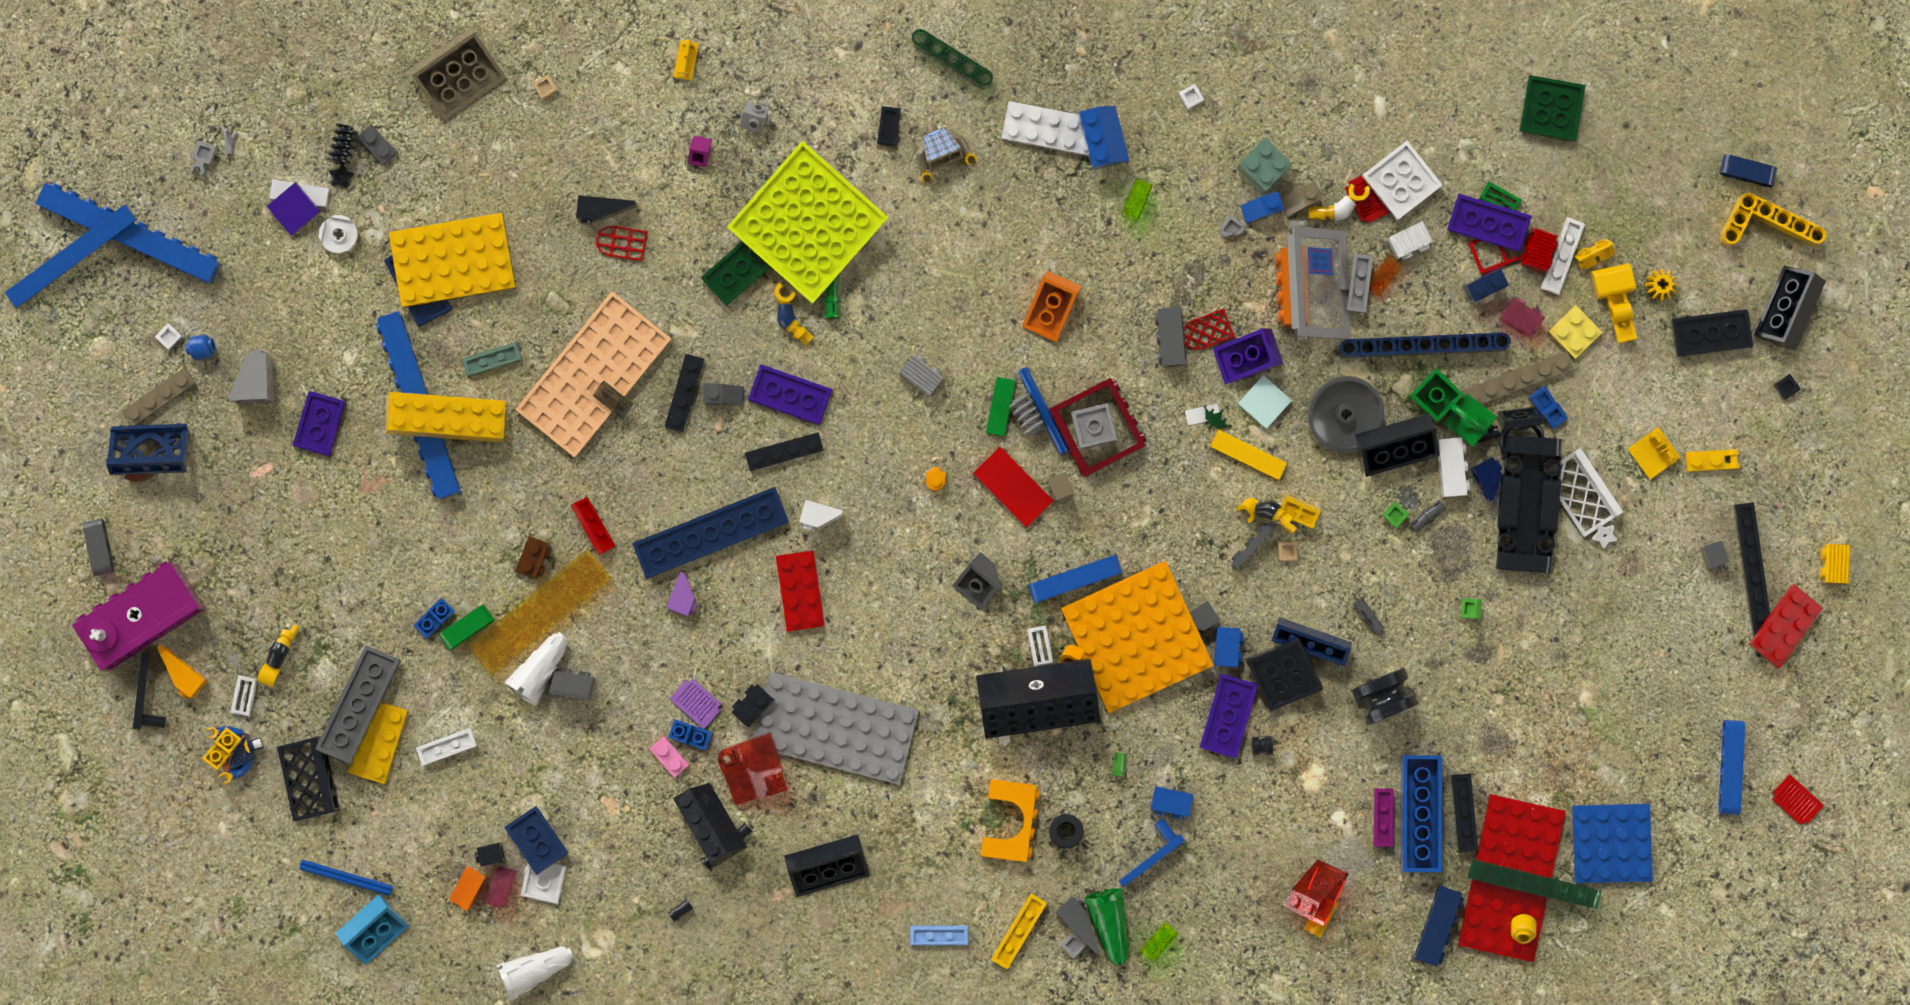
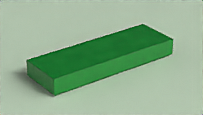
[986,377,1015,437]

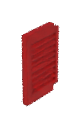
[1345,176,1390,223]
[1772,774,1824,825]

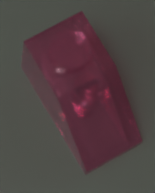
[486,865,517,908]

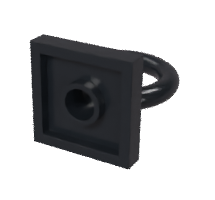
[1497,407,1545,461]

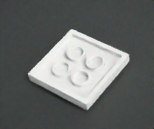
[1362,141,1442,221]

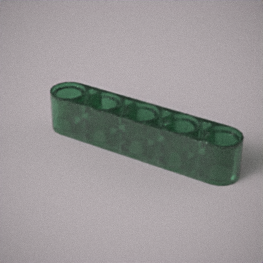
[912,29,993,89]

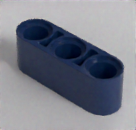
[1719,154,1778,187]

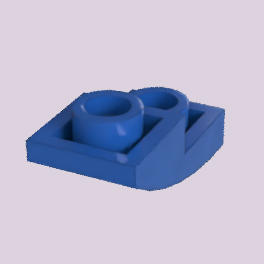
[413,597,455,640]
[668,719,713,751]

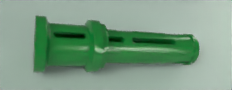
[824,276,841,319]

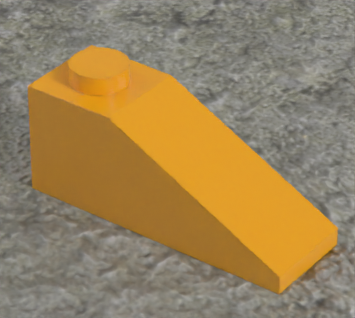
[157,644,208,699]

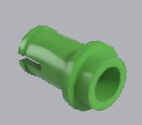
[1111,752,1127,777]

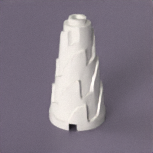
[504,632,568,706]
[496,946,574,1001]

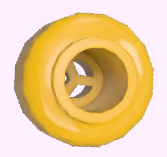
[1511,914,1536,944]

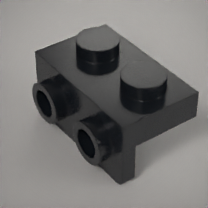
[731,684,775,728]

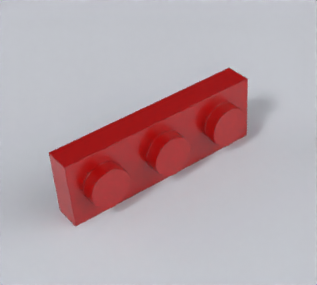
[570,497,616,555]

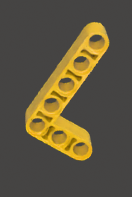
[1720,193,1827,247]

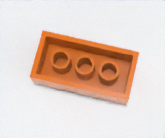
[1274,247,1308,329]

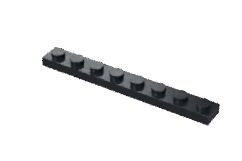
[1733,502,1770,657]

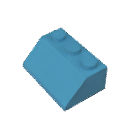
[336,894,409,965]

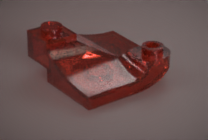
[718,732,789,805]

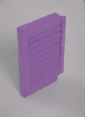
[670,678,721,729]

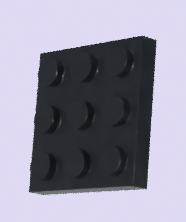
[1246,637,1324,711]

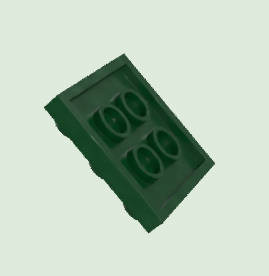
[1519,75,1586,142]

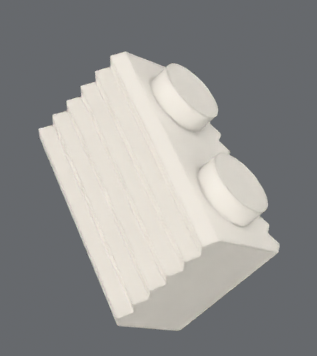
[1387,221,1433,261]

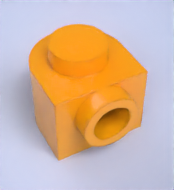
[926,467,946,491]
[1060,645,1086,663]

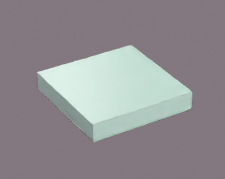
[1238,375,1292,429]

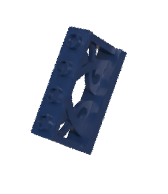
[106,423,190,475]

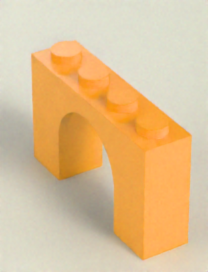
[981,779,1040,862]

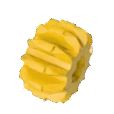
[1645,268,1678,302]

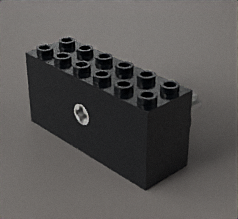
[976,659,1100,746]

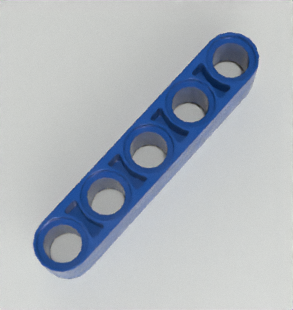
[1028,555,1123,603]
[1718,720,1745,815]

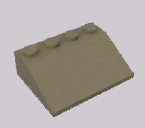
[409,27,506,121]

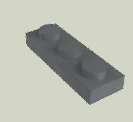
[1231,522,1277,570]

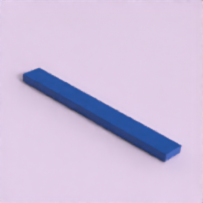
[5,204,138,308]

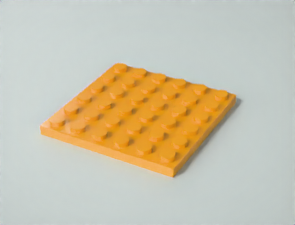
[1061,560,1214,713]

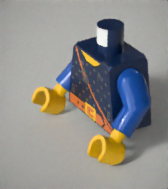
[205,726,264,785]

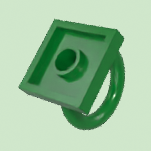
[1443,393,1497,447]

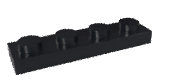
[665,354,705,432]
[745,432,824,472]
[1451,773,1478,852]

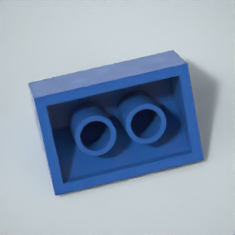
[1078,106,1130,170]

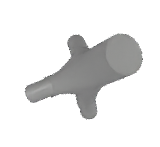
[220,125,239,154]

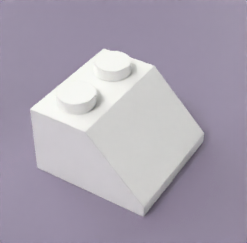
[799,500,844,532]

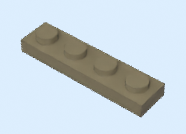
[121,367,196,426]

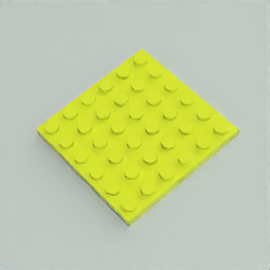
[727,141,889,304]

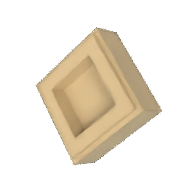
[532,74,558,101]
[1278,542,1298,562]

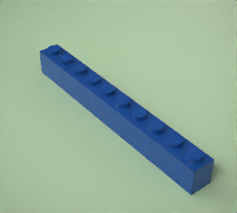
[35,182,221,284]
[376,311,462,500]

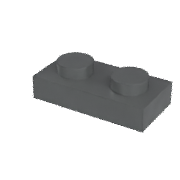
[357,125,398,166]

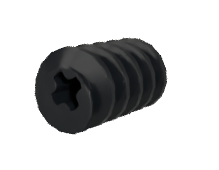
[327,123,359,165]

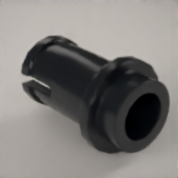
[1478,425,1500,443]
[668,899,693,922]

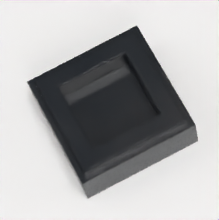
[1773,374,1801,400]

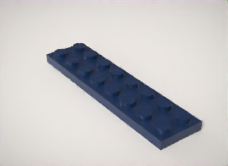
[632,487,789,579]

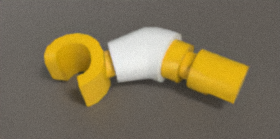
[1308,184,1370,221]

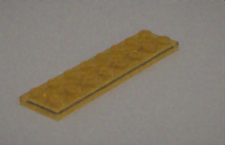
[468,548,612,675]

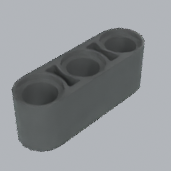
[82,518,114,576]

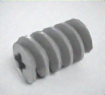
[1009,393,1046,436]

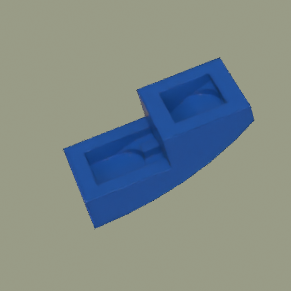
[1528,386,1568,429]

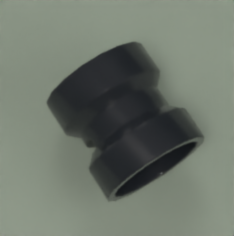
[1252,736,1273,756]

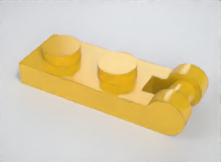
[1685,449,1741,472]

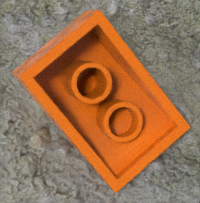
[1022,271,1082,342]

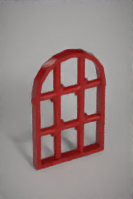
[596,225,647,261]

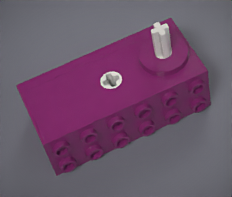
[72,561,206,671]

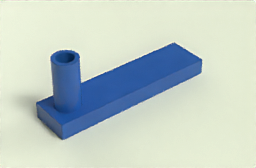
[1118,818,1185,887]

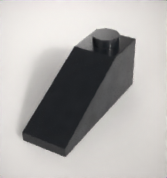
[576,195,637,225]

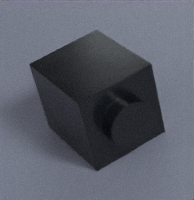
[475,842,506,867]

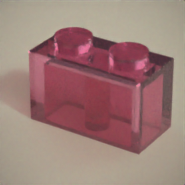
[1498,297,1545,339]

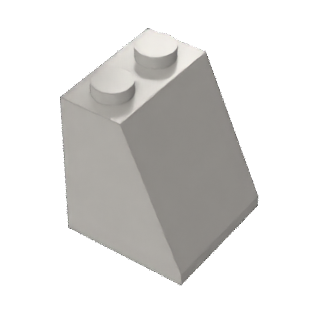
[229,350,274,404]

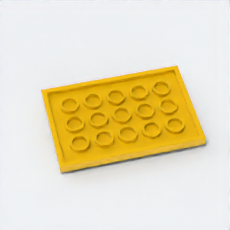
[388,213,515,308]

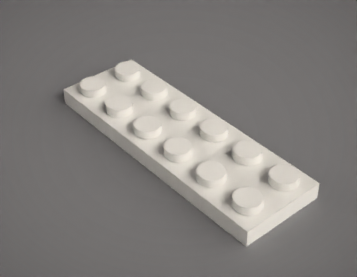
[1001,101,1121,156]

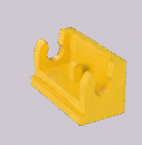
[1281,494,1321,529]

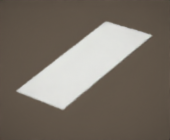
[1185,404,1219,426]

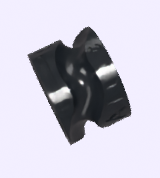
[1351,668,1419,726]

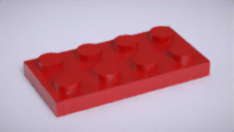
[776,550,825,632]
[1748,584,1823,669]

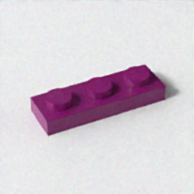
[1373,788,1394,847]

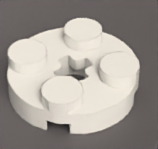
[319,215,358,254]

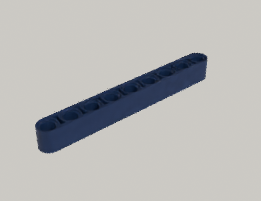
[1339,332,1511,358]

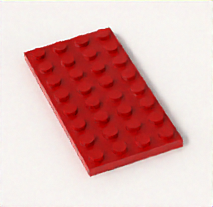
[1457,794,1566,962]

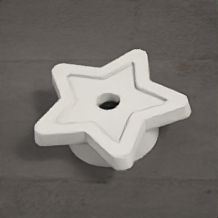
[1592,524,1617,548]

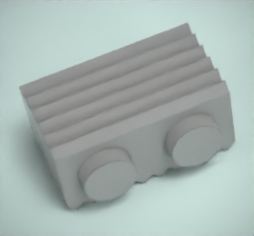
[899,355,944,397]

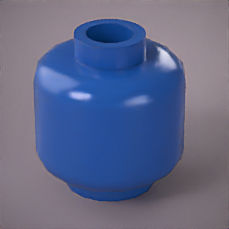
[186,334,216,361]

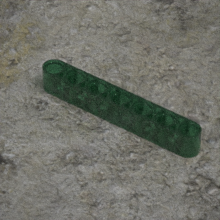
[1467,859,1602,909]

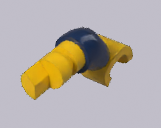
[774,283,814,346]

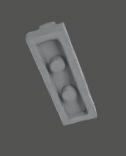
[1346,253,1373,313]

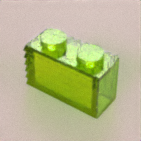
[1121,178,1153,223]
[1139,921,1179,963]

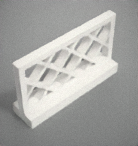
[1547,448,1623,537]

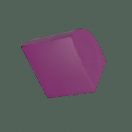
[688,135,712,167]

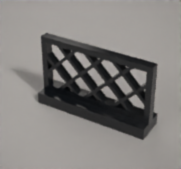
[277,736,340,822]

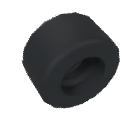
[1049,814,1084,849]

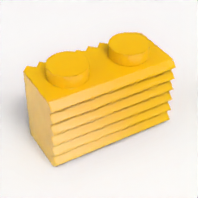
[1819,544,1851,584]

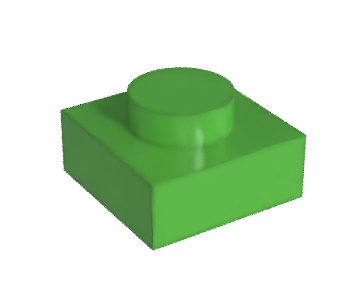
[1381,501,1409,529]
[1461,598,1482,619]

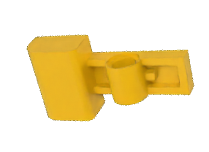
[1590,263,1637,344]

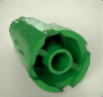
[1085,888,1128,966]

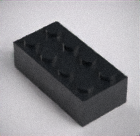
[1355,414,1440,477]

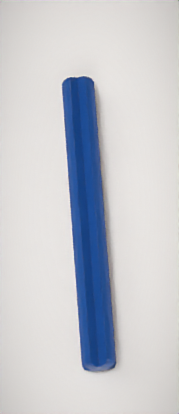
[1018,367,1069,455]
[299,860,393,895]

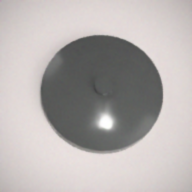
[1307,376,1385,452]

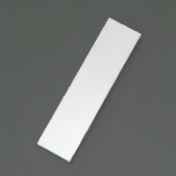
[1540,217,1585,296]

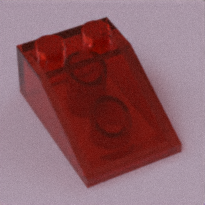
[1284,859,1349,926]

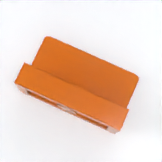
[449,866,488,911]

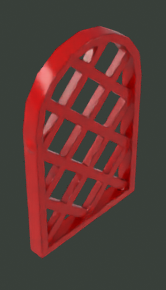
[1184,308,1235,350]

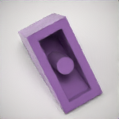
[666,572,697,617]

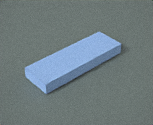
[910,926,968,945]

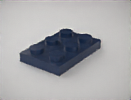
[504,806,569,875]

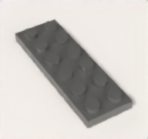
[315,645,401,765]

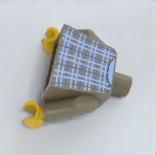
[917,123,977,183]

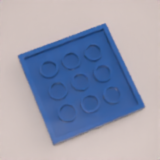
[1572,804,1653,883]

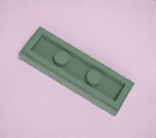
[462,342,523,377]

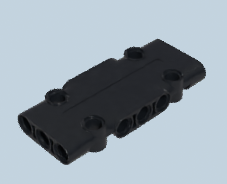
[1496,435,1562,573]

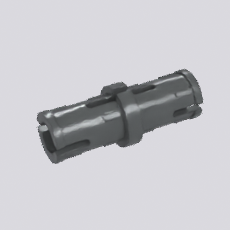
[1409,499,1446,533]
[1353,597,1385,635]

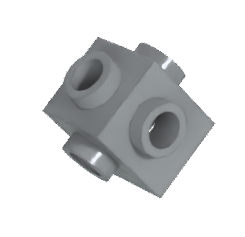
[740,101,771,133]

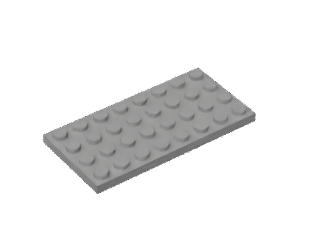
[751,672,919,785]

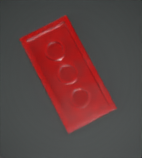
[973,447,1054,528]

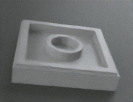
[1071,403,1117,450]

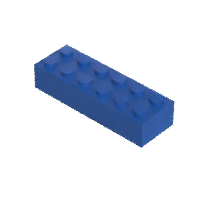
[1401,755,1442,872]

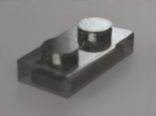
[593,381,634,420]

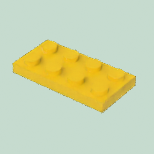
[348,702,409,784]

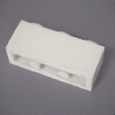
[1437,438,1470,498]

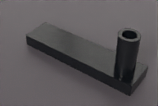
[133,652,166,730]

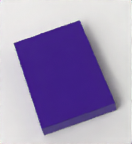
[292,391,346,457]

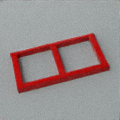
[1468,234,1528,275]

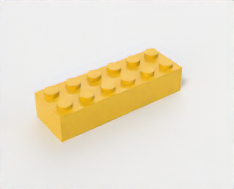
[385,392,506,442]

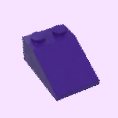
[1213,328,1284,384]

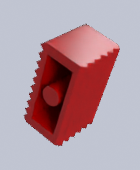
[1521,228,1558,273]

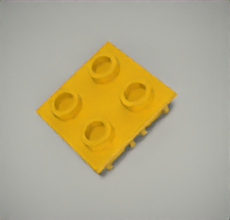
[1628,427,1681,479]

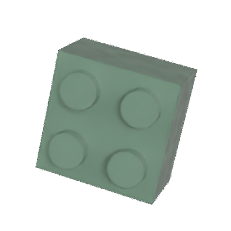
[1237,137,1292,194]

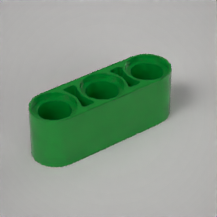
[438,604,495,651]

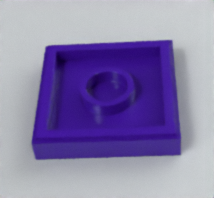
[267,182,321,236]

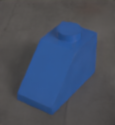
[1240,192,1284,224]

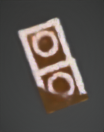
[1369,254,1404,297]

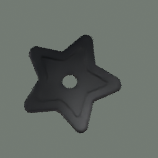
[329,165,354,188]

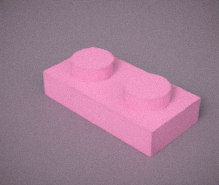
[650,736,689,778]

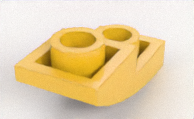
[202,727,242,772]

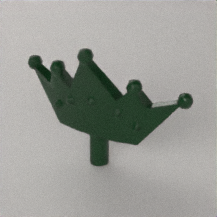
[1204,405,1232,430]

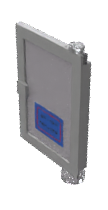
[1287,220,1351,341]

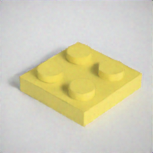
[1548,305,1603,359]

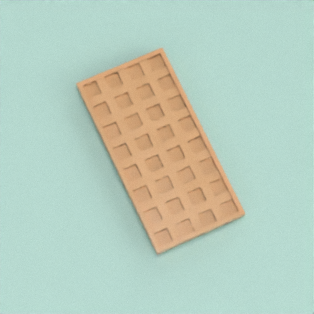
[515,291,672,458]

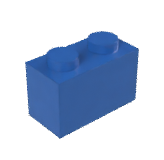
[1214,627,1244,667]
[1150,786,1193,820]

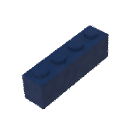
[1271,617,1352,667]
[1413,885,1464,966]

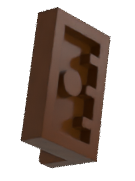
[515,536,552,580]

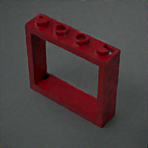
[1049,378,1147,478]

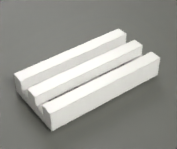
[1027,626,1053,667]
[230,675,258,717]

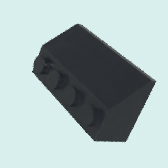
[1754,265,1826,351]
[673,783,748,868]
[784,834,871,897]

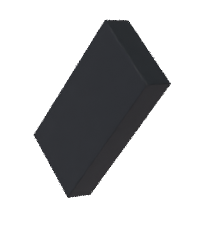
[877,106,901,147]

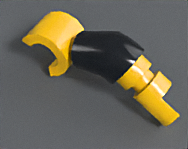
[1236,497,1297,534]
[257,625,299,688]

